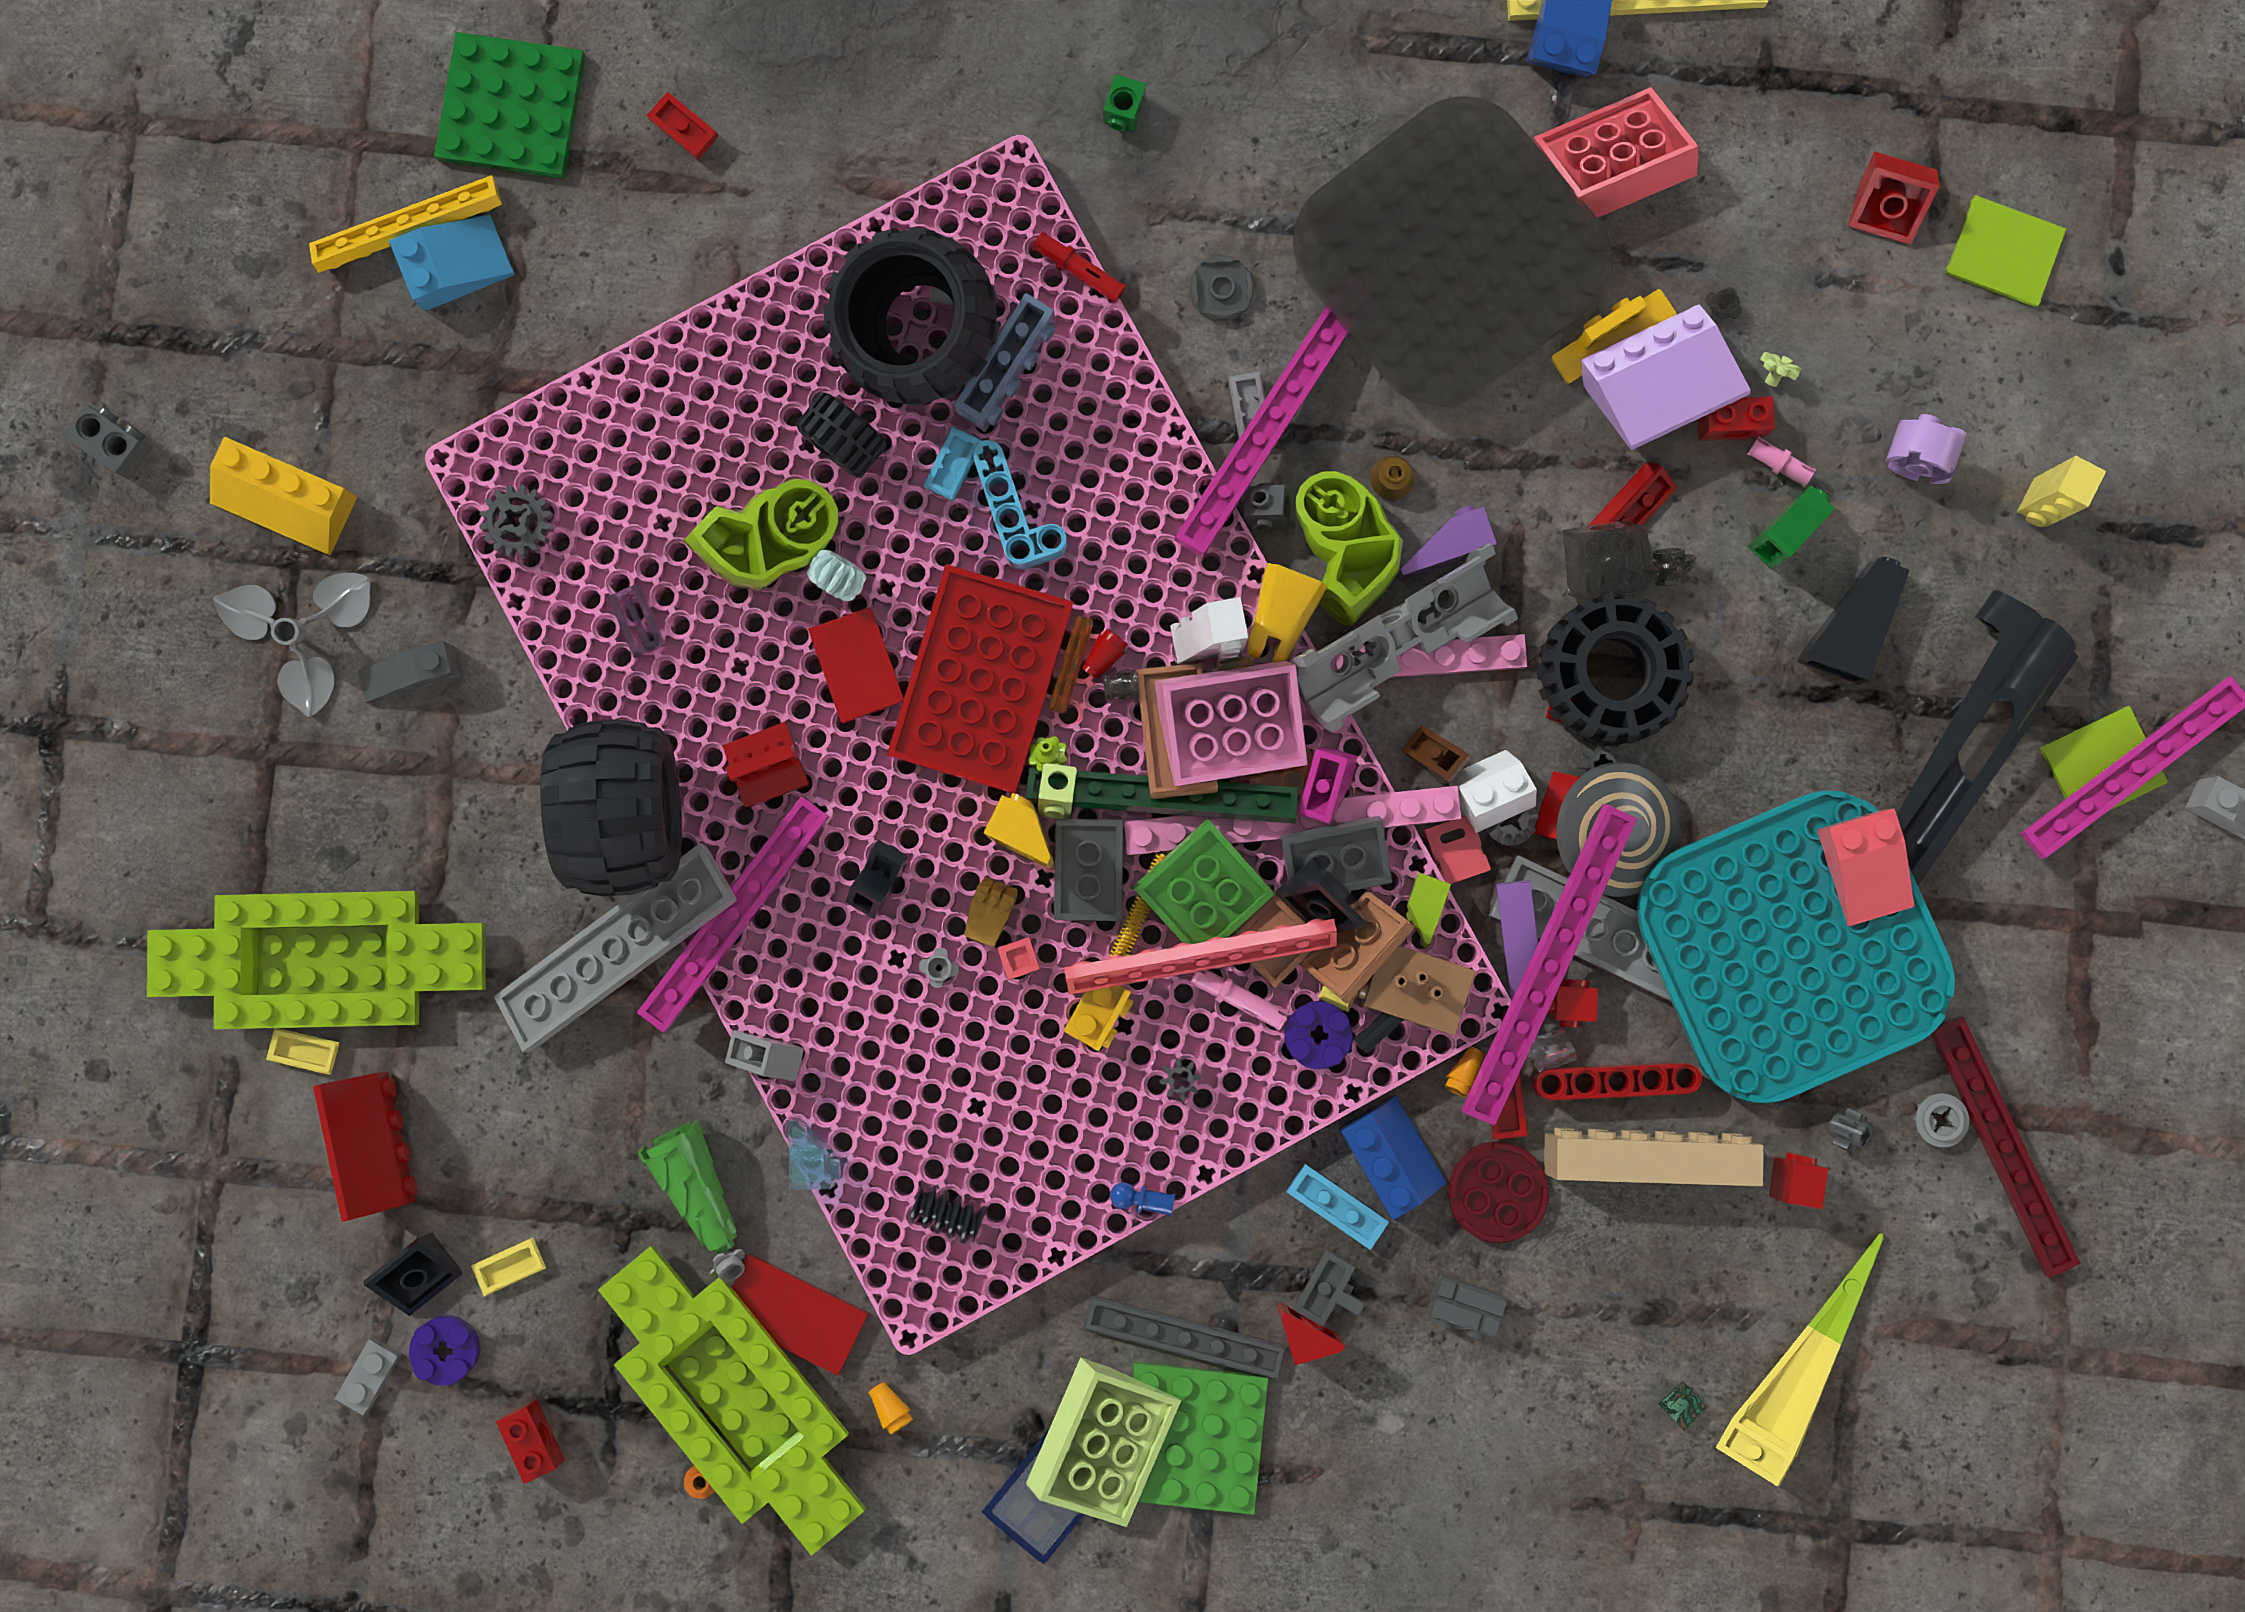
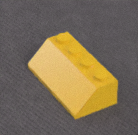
[210,437,357,555]
[984,793,1055,870]

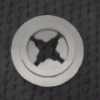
[1486,807,1538,845]
[1913,1093,1969,1147]

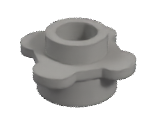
[919,948,959,988]
[710,1249,745,1282]

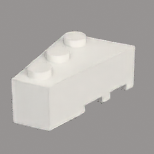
[1170,597,1248,664]

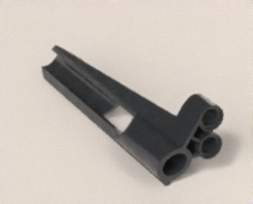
[1896,590,2078,885]

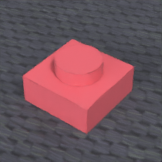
[997,937,1040,980]

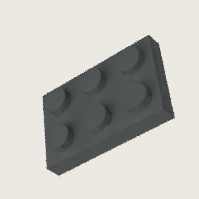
[1280,816,1392,891]
[1054,819,1123,921]

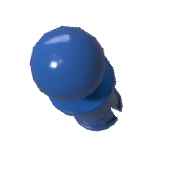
[1110,1182,1175,1216]

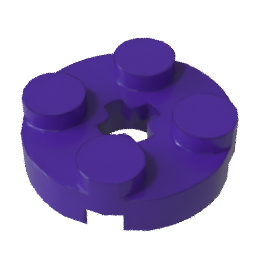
[1284,1001,1352,1069]
[409,1315,480,1386]

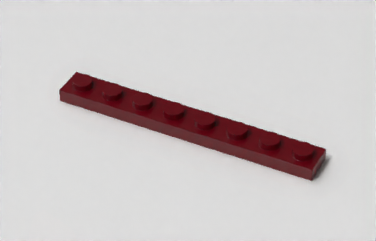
[1931,1016,2081,1278]

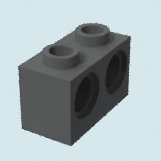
[62,404,153,480]

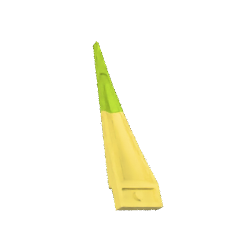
[1716,1233,1884,1487]

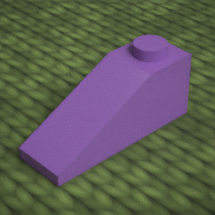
[1397,505,1497,581]

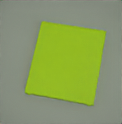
[1945,195,2066,308]
[2039,705,2168,812]

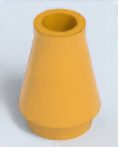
[1445,1046,1486,1099]
[868,1381,913,1435]

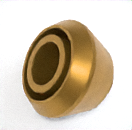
[1370,456,1415,500]

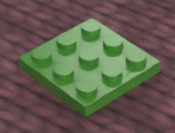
[1132,819,1275,944]

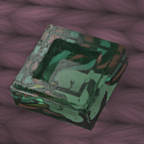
[1658,1381,1708,1431]

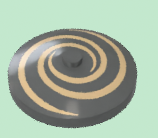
[1556,763,1679,897]

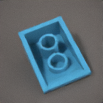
[389,214,515,311]

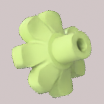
[1760,352,1801,387]

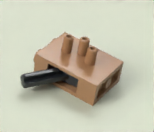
[1354,946,1475,1053]

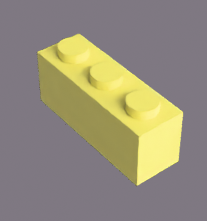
[2017,456,2106,527]

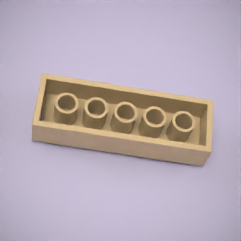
[1544,1127,1763,1186]

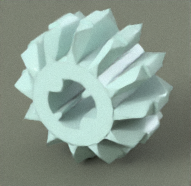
[807,550,867,601]

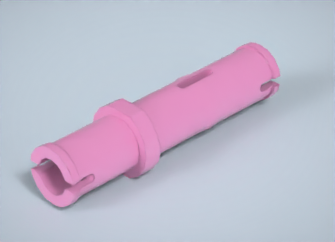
[1189,970,1289,1031]

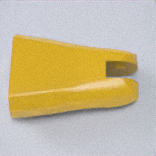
[1248,563,1327,663]

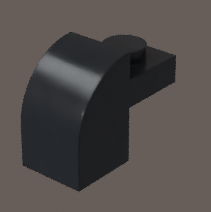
[845,839,907,919]

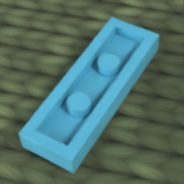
[1286,1163,1389,1250]

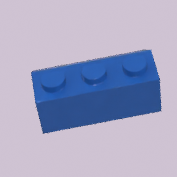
[1338,1095,1447,1220]

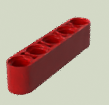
[1531,1062,1702,1100]

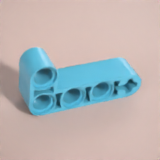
[973,440,1067,570]

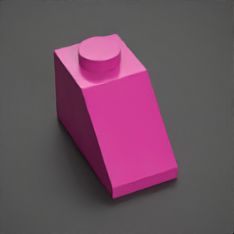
[1298,747,1358,824]

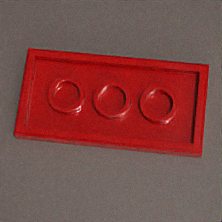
[732,1253,869,1376]

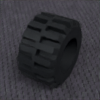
[796,392,887,478]

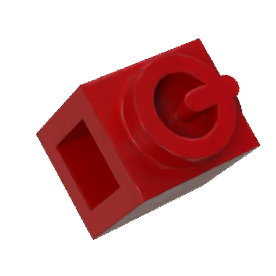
[1547,979,1598,1028]

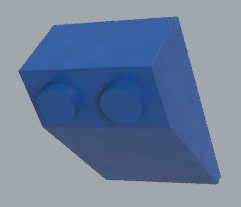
[1526,0,1612,79]

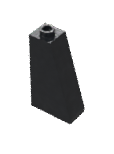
[1797,557,1910,685]

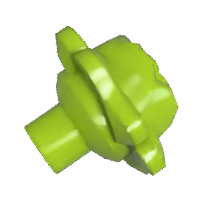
[1029,736,1067,773]

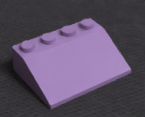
[1581,304,1751,450]

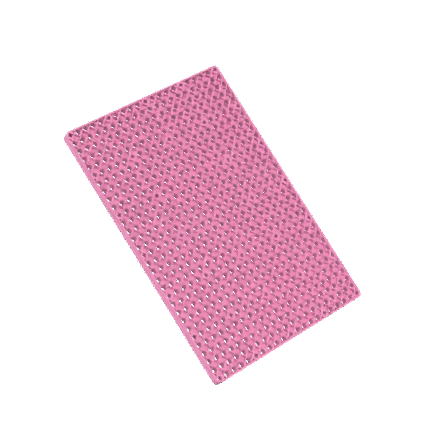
[425,135,1511,1355]

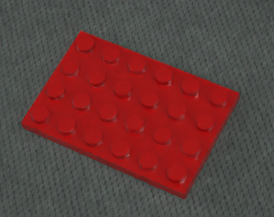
[887,564,1074,794]

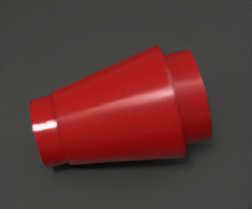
[1082,628,1128,680]

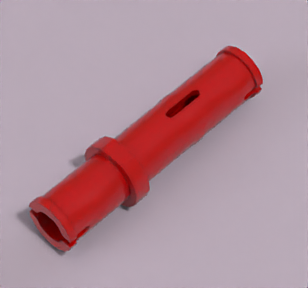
[1032,231,1126,303]

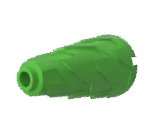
[637,1120,737,1254]

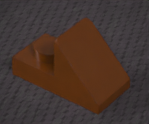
[1401,725,1471,783]

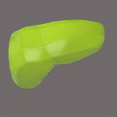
[1295,471,1403,626]
[683,479,838,591]

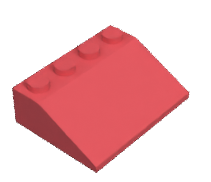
[1534,87,1698,226]

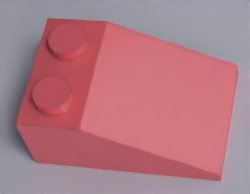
[1817,808,1914,926]

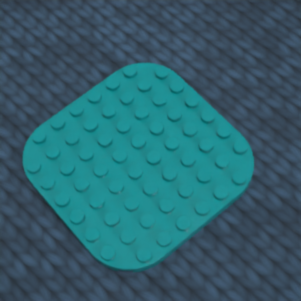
[1637,790,1955,1103]

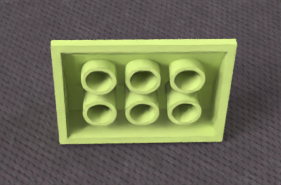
[1026,1357,1181,1527]

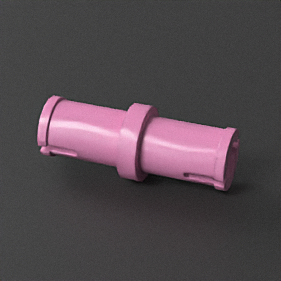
[1747,436,1816,488]

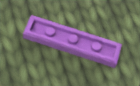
[1496,880,1538,1001]

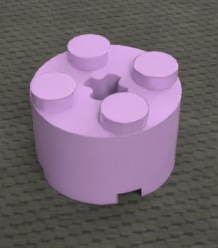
[1886,414,1966,484]

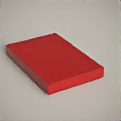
[808,607,904,724]

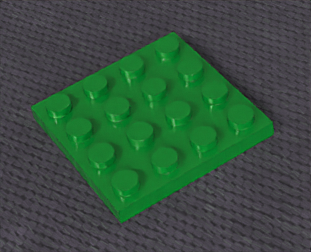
[434,32,586,179]

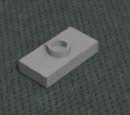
[1228,371,1265,439]

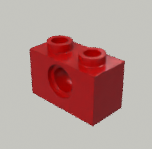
[1697,396,1775,441]
[496,1399,565,1484]

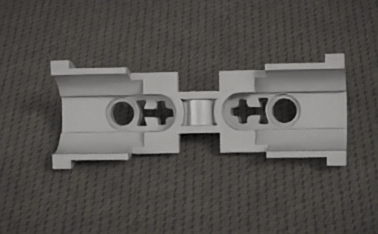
[1292,543,1518,733]

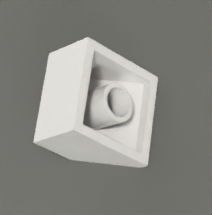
[1449,750,1537,833]

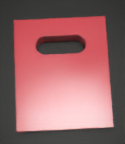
[1423,816,1491,884]

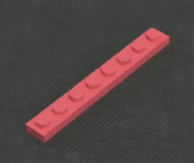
[1064,919,1337,995]

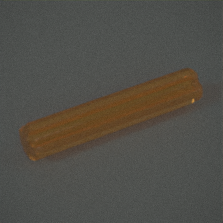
[1049,616,1093,713]

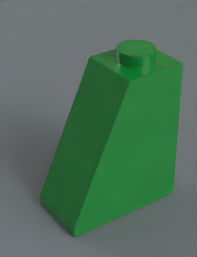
[1747,485,1835,569]

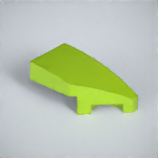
[1406,872,1451,948]

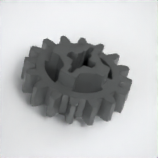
[479,485,555,558]

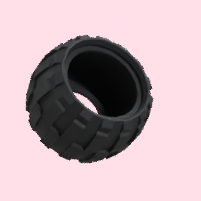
[823,227,999,406]
[540,719,682,897]

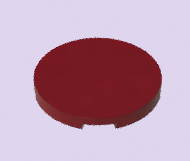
[1447,1141,1549,1244]

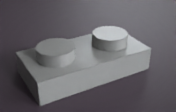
[334,1337,402,1416]

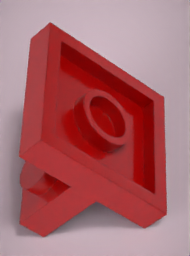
[722,722,810,809]

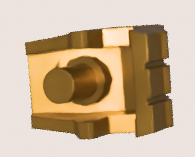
[964,877,1018,947]

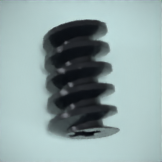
[910,1184,987,1244]

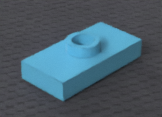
[923,426,982,502]

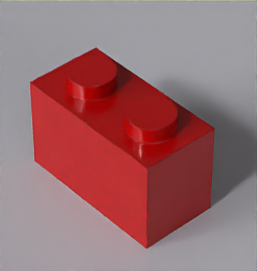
[1769,1152,1828,1209]

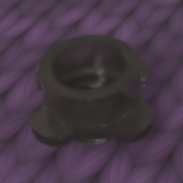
[1705,287,1742,324]

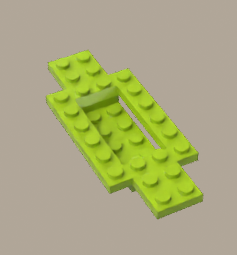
[147,891,486,1029]
[598,1245,866,1556]

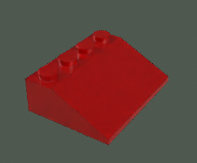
[313,1071,418,1222]

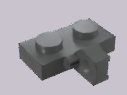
[1293,1250,1365,1327]

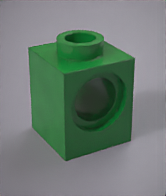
[1103,74,1146,132]

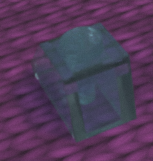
[788,1118,841,1190]

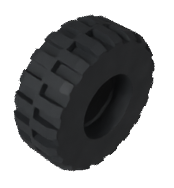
[1537,593,1694,746]

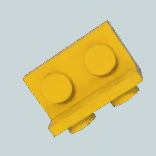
[1063,985,1134,1052]

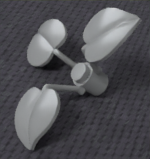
[213,573,371,717]

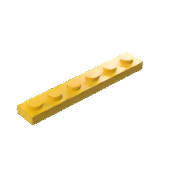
[309,175,502,273]

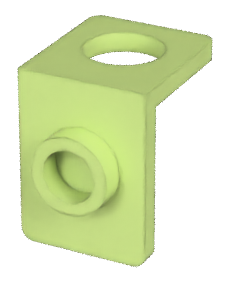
[1037,763,1077,819]

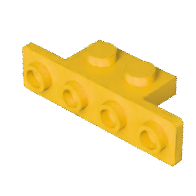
[1551,289,1677,384]

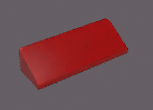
[1583,462,1678,559]

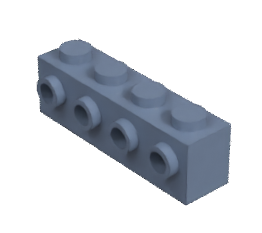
[954,293,1057,432]

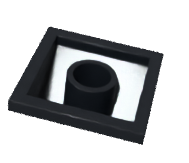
[1275,858,1366,933]
[363,1232,462,1316]

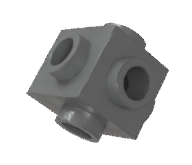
[1239,483,1291,533]

